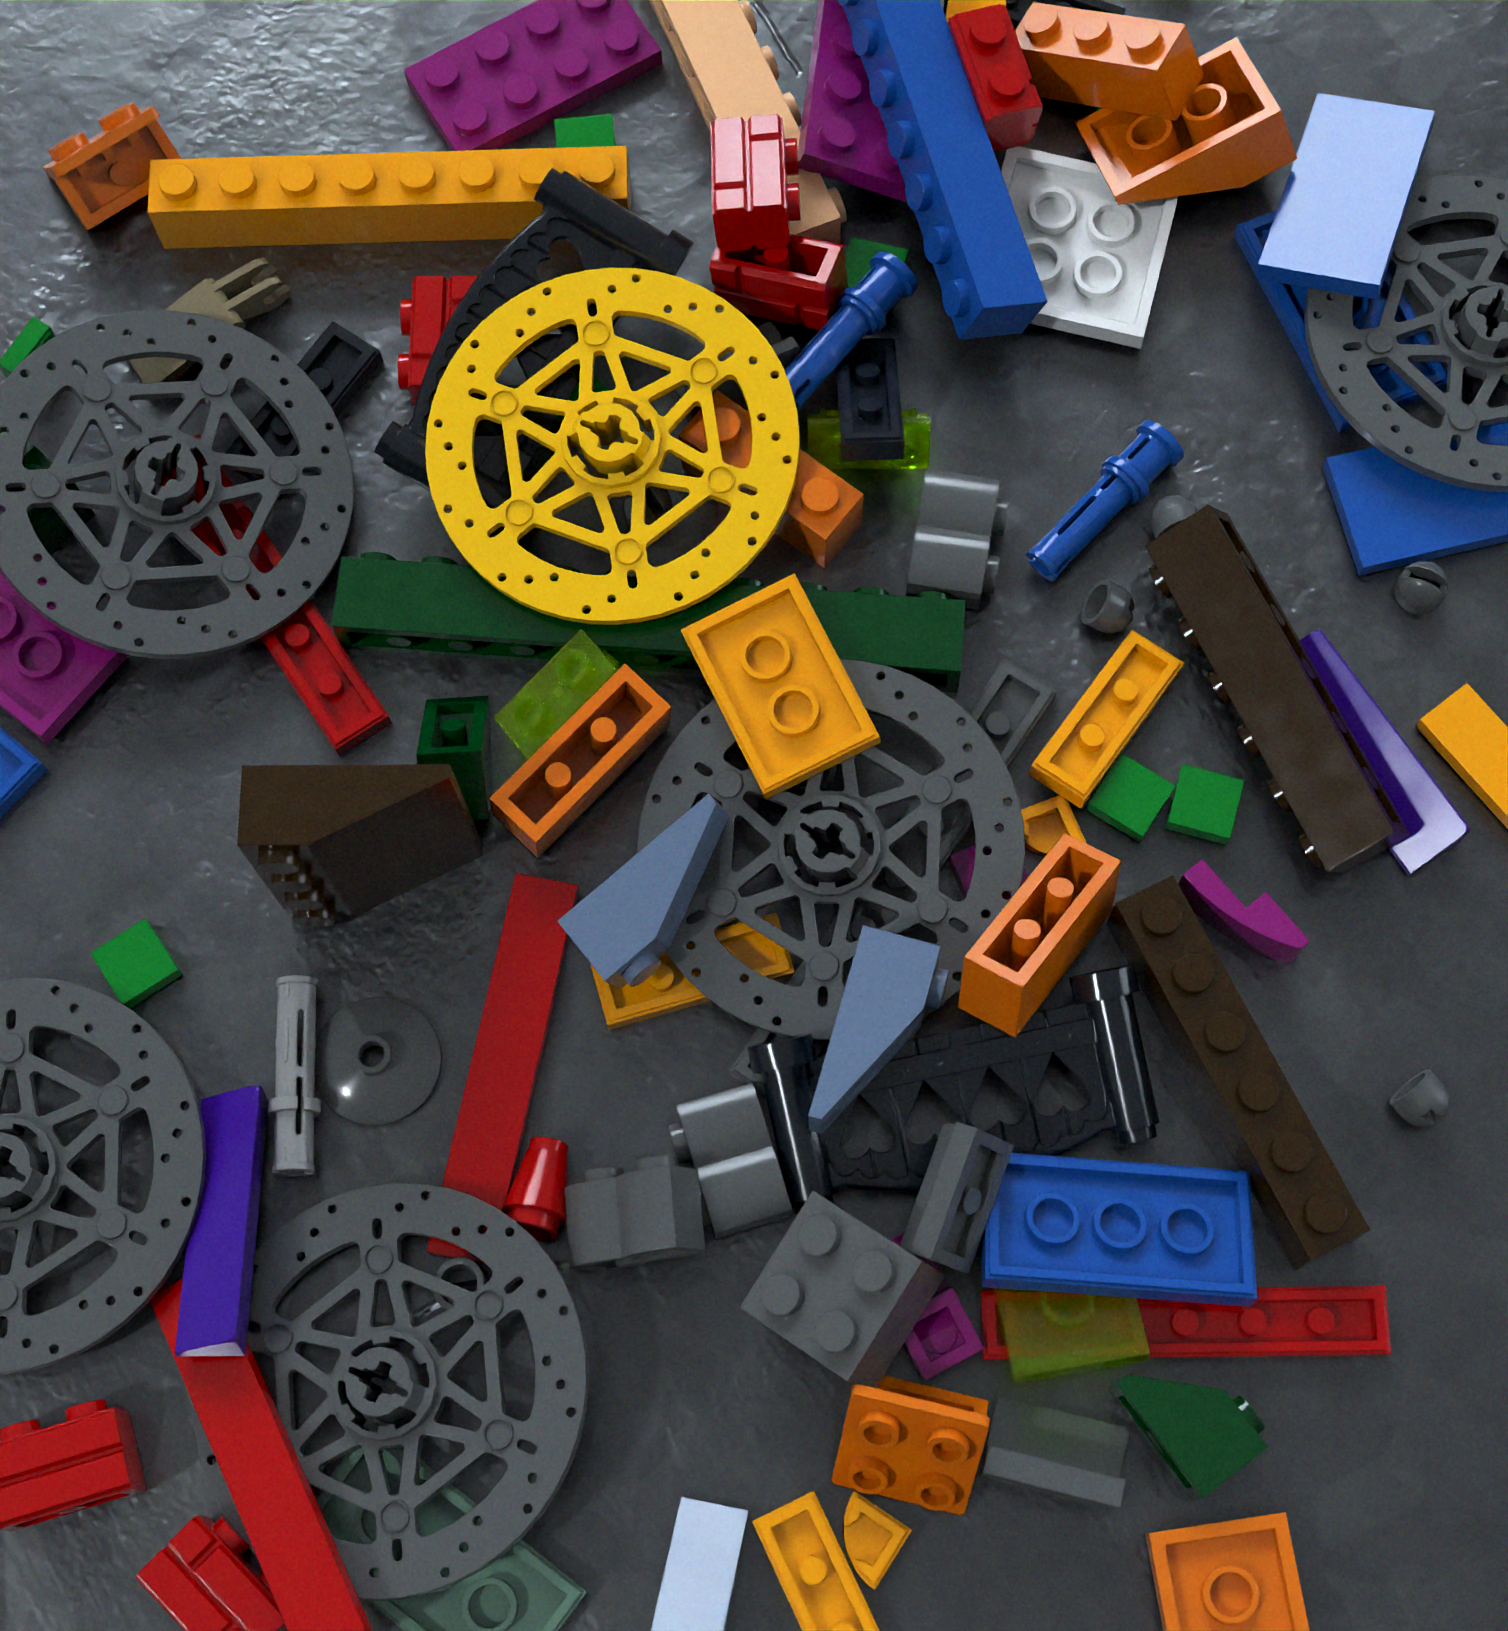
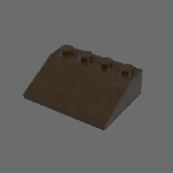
[237,764,483,927]

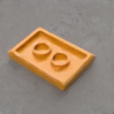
[681,573,881,800]

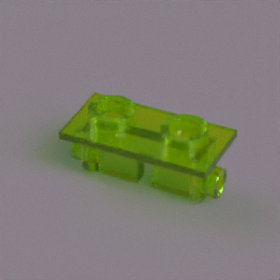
[807,407,931,469]
[493,629,622,759]

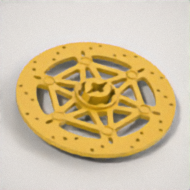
[425,268,800,625]

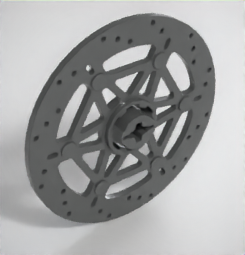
[1304,175,1508,492]
[0,310,354,659]
[637,659,1025,1041]
[0,977,207,1374]
[193,1183,589,1601]

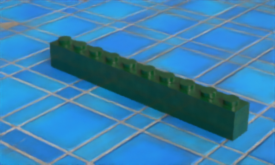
[332,552,966,693]

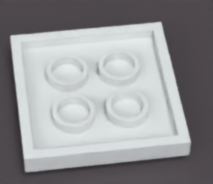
[1001,146,1178,349]

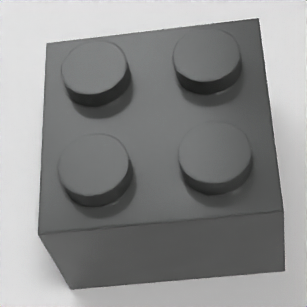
[740,1191,946,1388]

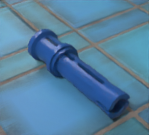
[785,251,918,412]
[1026,420,1184,581]

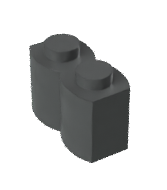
[906,468,1009,610]
[668,1083,792,1239]
[564,1156,705,1271]

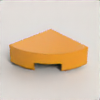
[1021,795,1087,857]
[843,1491,912,1590]

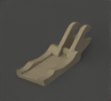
[126,257,291,383]

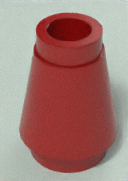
[501,1137,569,1241]

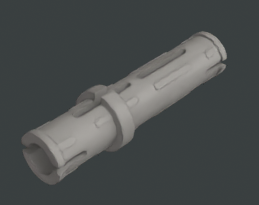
[268,975,321,1177]

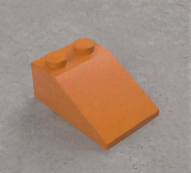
[1075,37,1298,205]

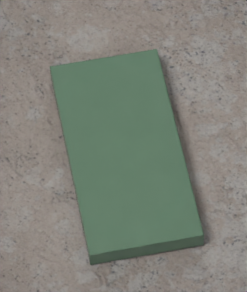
[315,1422,588,1631]

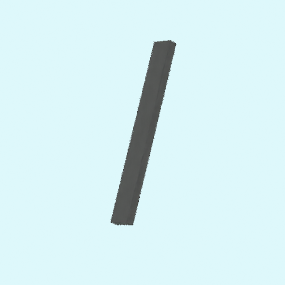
[730,659,1058,1098]

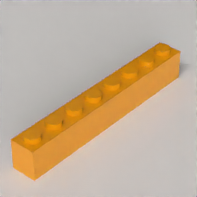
[147,146,631,249]

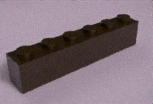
[1145,505,1411,873]
[1106,876,1370,1271]

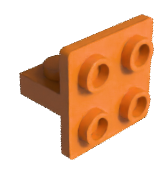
[43,102,181,230]
[831,1375,990,1515]

